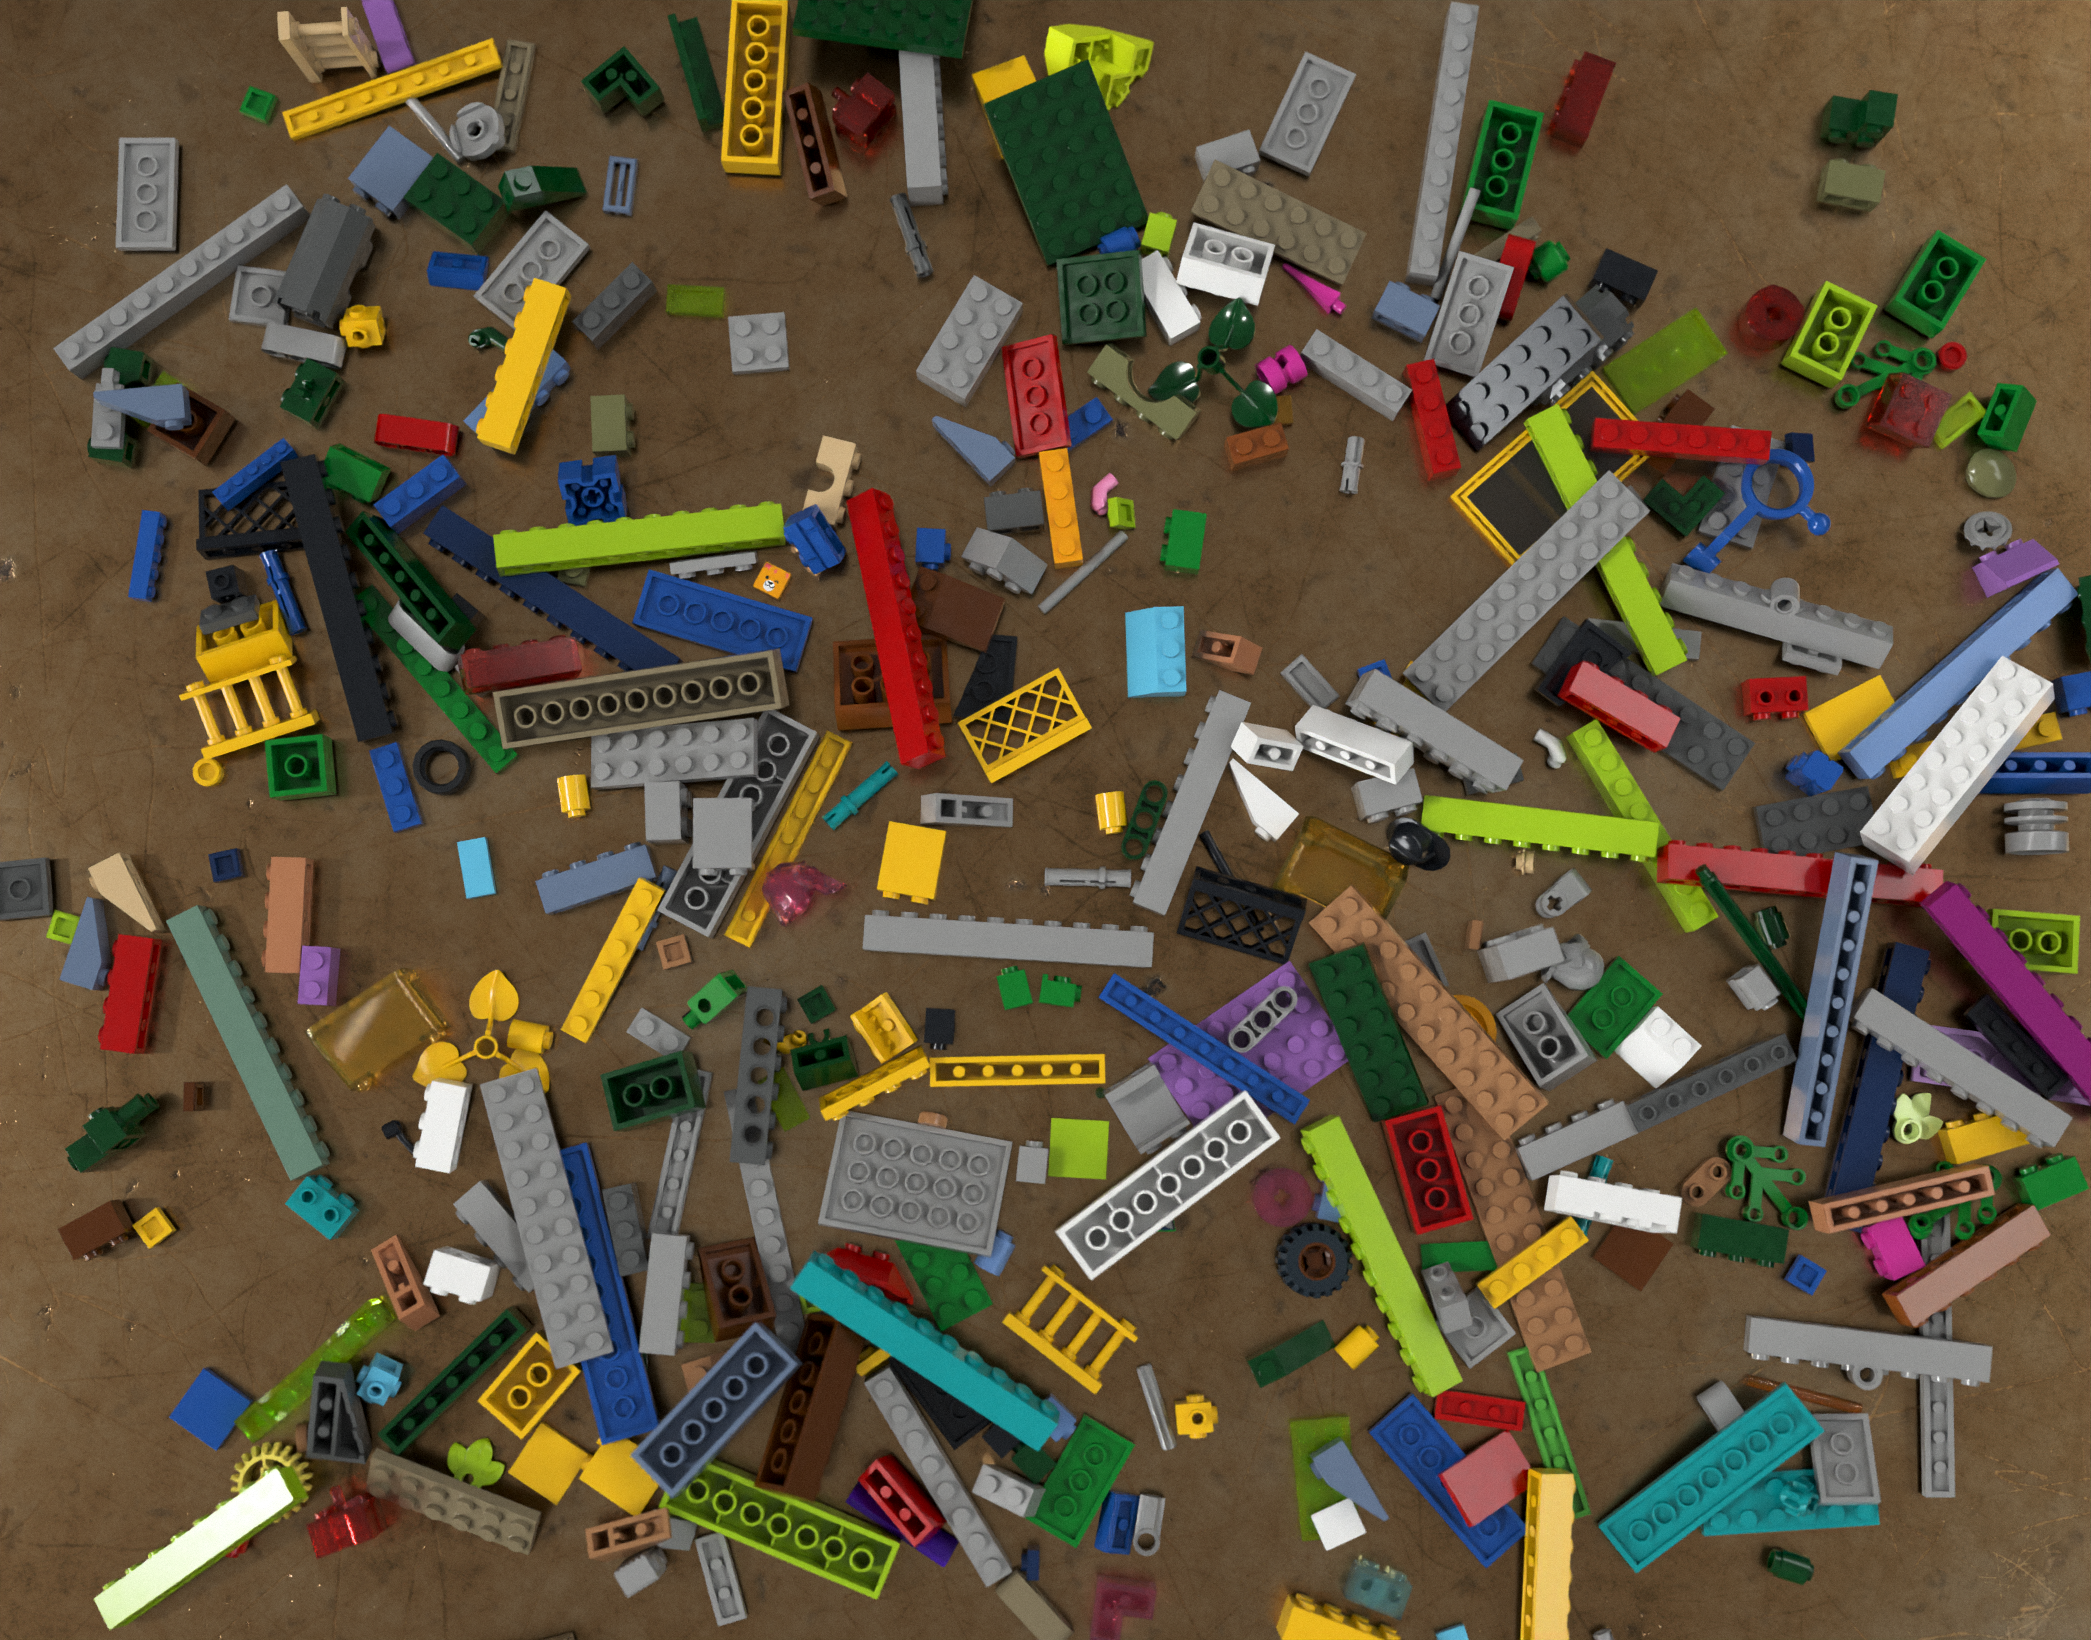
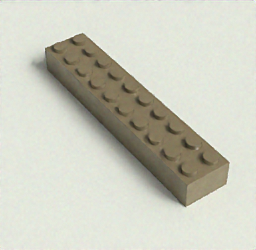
[493,648,789,749]

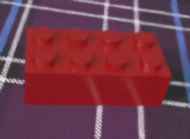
[1381,1105,1473,1235]

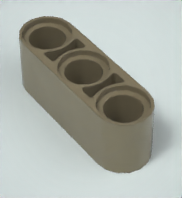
[995,1569,1075,1640]

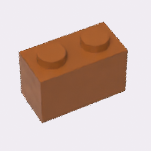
[1224,422,1289,472]

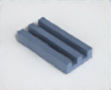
[603,156,639,216]

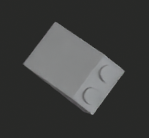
[1495,983,1597,1091]

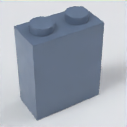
[348,126,433,220]

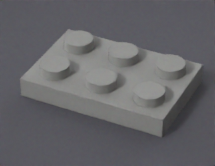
[1810,1413,1881,1505]

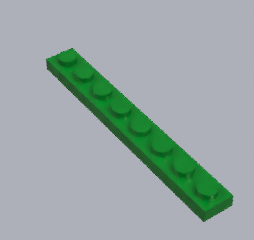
[358,584,520,774]

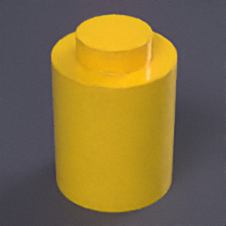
[557,774,591,818]
[1095,791,1128,835]
[507,1019,553,1054]
[1334,1325,1379,1370]

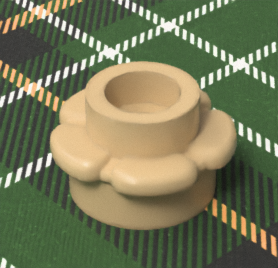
[1516,848,1535,876]

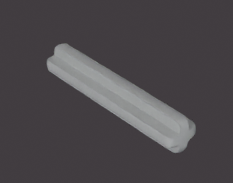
[1137,1364,1177,1450]

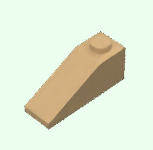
[88,853,166,933]

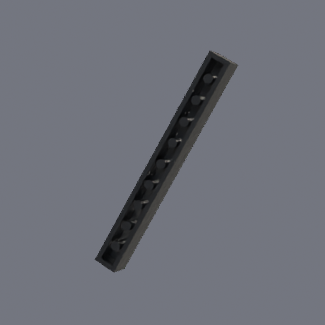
[280,454,398,742]

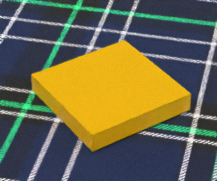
[508,1421,589,1505]

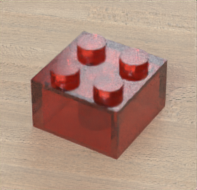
[1865,372,1953,449]

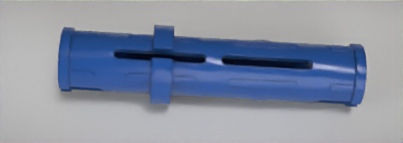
[259,549,307,635]

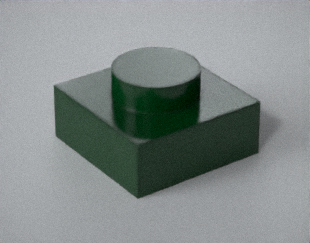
[797,985,837,1024]

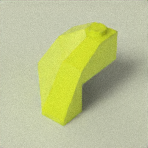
[1044,24,1154,112]

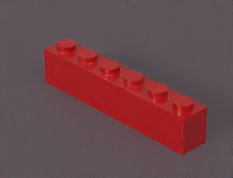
[1590,418,1772,465]

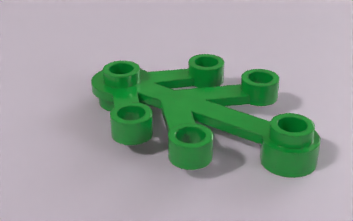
[1835,340,1936,421]
[1725,1135,1808,1230]
[1907,1161,2002,1240]

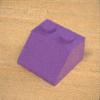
[1972,539,2059,598]

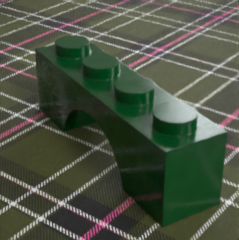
[87,347,154,469]

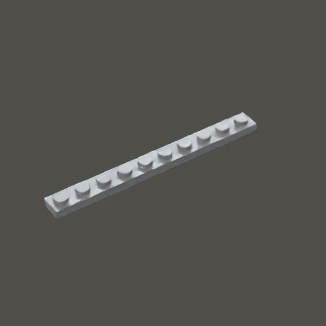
[724,1089,805,1355]
[1917,1210,1955,1497]

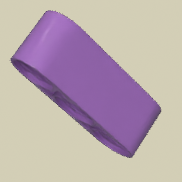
[362,0,415,74]

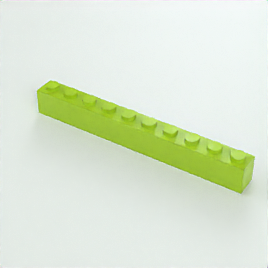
[1524,404,1688,676]
[493,501,786,577]
[1300,1114,1463,1397]

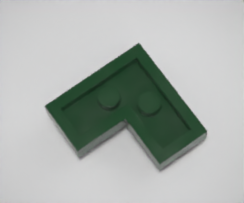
[1643,474,1725,537]

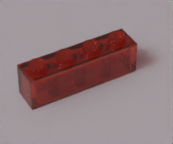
[458,635,582,695]

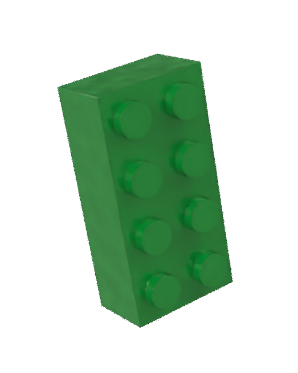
[1458,99,1544,230]

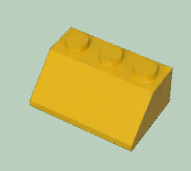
[196,599,292,683]

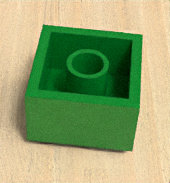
[265,734,337,801]

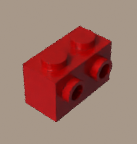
[1741,676,1809,721]

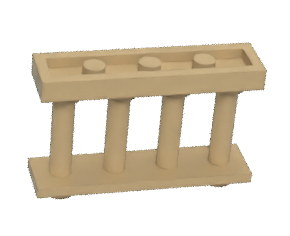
[277,7,381,83]

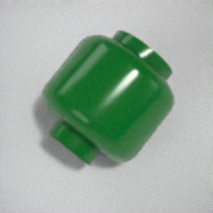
[1528,240,1571,283]

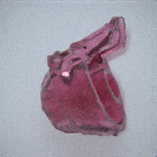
[762,860,847,927]

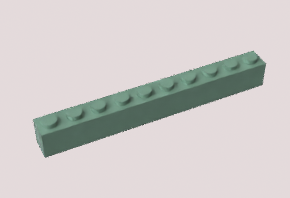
[166,905,330,1181]

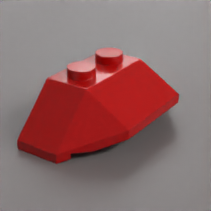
[825,1242,915,1305]

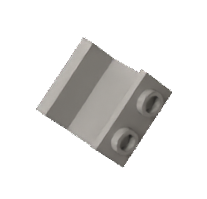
[693,798,755,876]
[1102,1062,1190,1154]

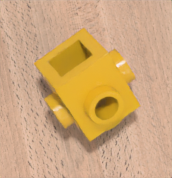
[339,305,386,348]
[1174,1394,1218,1438]

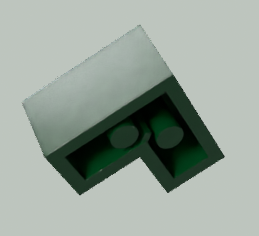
[581,46,665,117]
[1820,90,1898,148]

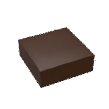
[183,1082,204,1111]

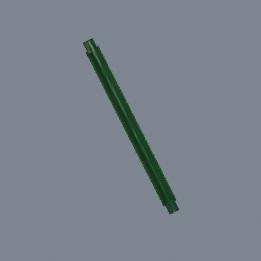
[1695,864,1808,1022]

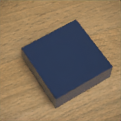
[1784,432,1815,464]
[208,848,245,883]

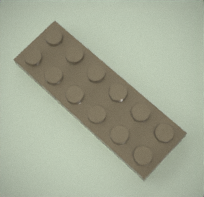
[1190,159,1367,286]
[365,1448,541,1555]

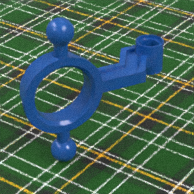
[1683,449,1831,573]

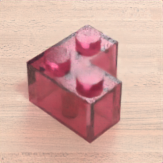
[1089,1574,1157,1640]

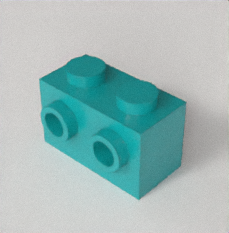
[285,1174,360,1240]

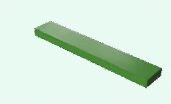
[1507,1346,1591,1519]

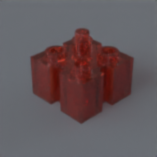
[831,72,897,155]
[306,1485,388,1559]

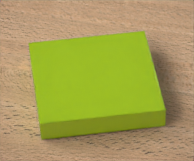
[1048,1118,1109,1179]

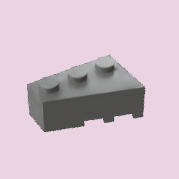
[306,1361,373,1464]

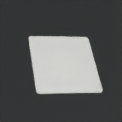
[1311,1498,1366,1550]

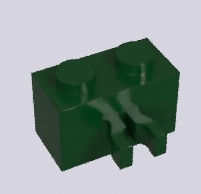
[280,358,344,429]
[790,1028,859,1091]

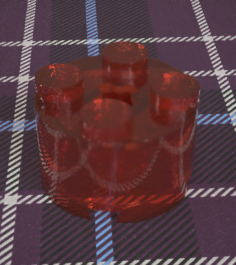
[1738,284,1804,350]

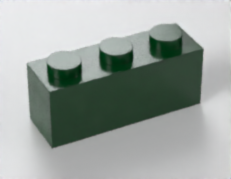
[1690,1212,1789,1268]

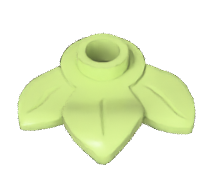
[1892,1092,1943,1144]

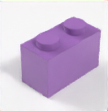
[298,946,340,1006]

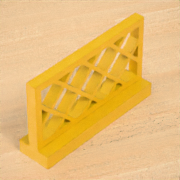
[957,668,1092,783]

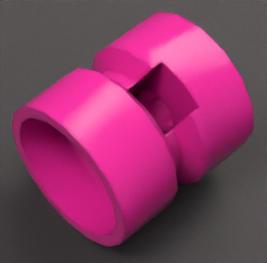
[1255,345,1308,395]

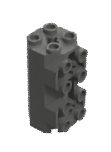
[273,194,375,329]
[1532,285,1635,406]

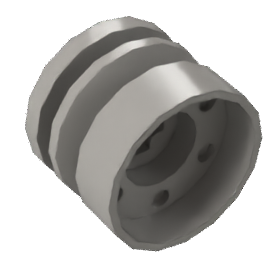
[2004,798,2069,855]

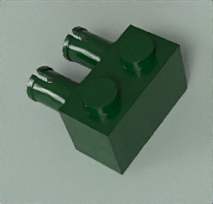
[82,1093,159,1154]

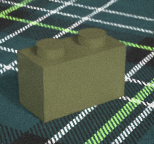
[1816,158,1886,212]
[590,394,635,457]

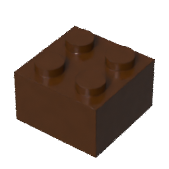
[147,382,236,466]

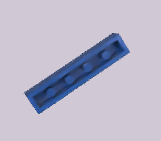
[212,438,299,511]
[128,510,167,602]

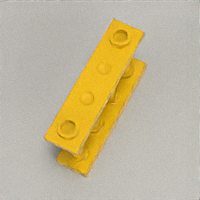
[179,653,320,760]
[1002,1264,1138,1395]

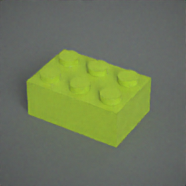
[1781,281,1878,389]
[1985,909,2080,975]

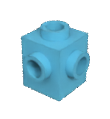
[356,1352,403,1406]

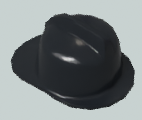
[1387,817,1451,871]

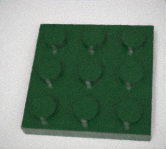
[1057,250,1147,346]

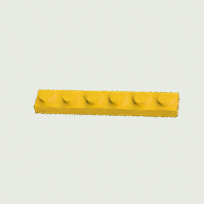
[1889,712,2062,779]
[561,877,667,1043]

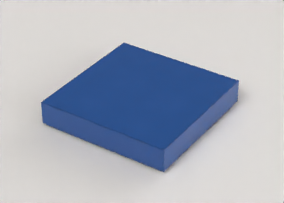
[169,1367,253,1451]

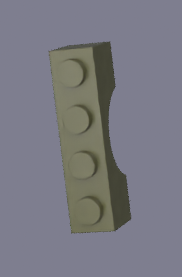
[1087,343,1202,440]

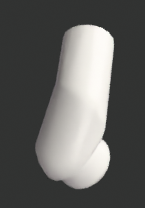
[1533,728,1567,769]

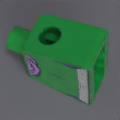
[682,969,747,1030]

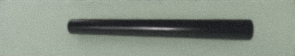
[1199,830,1265,935]

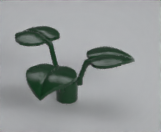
[1148,298,1278,428]

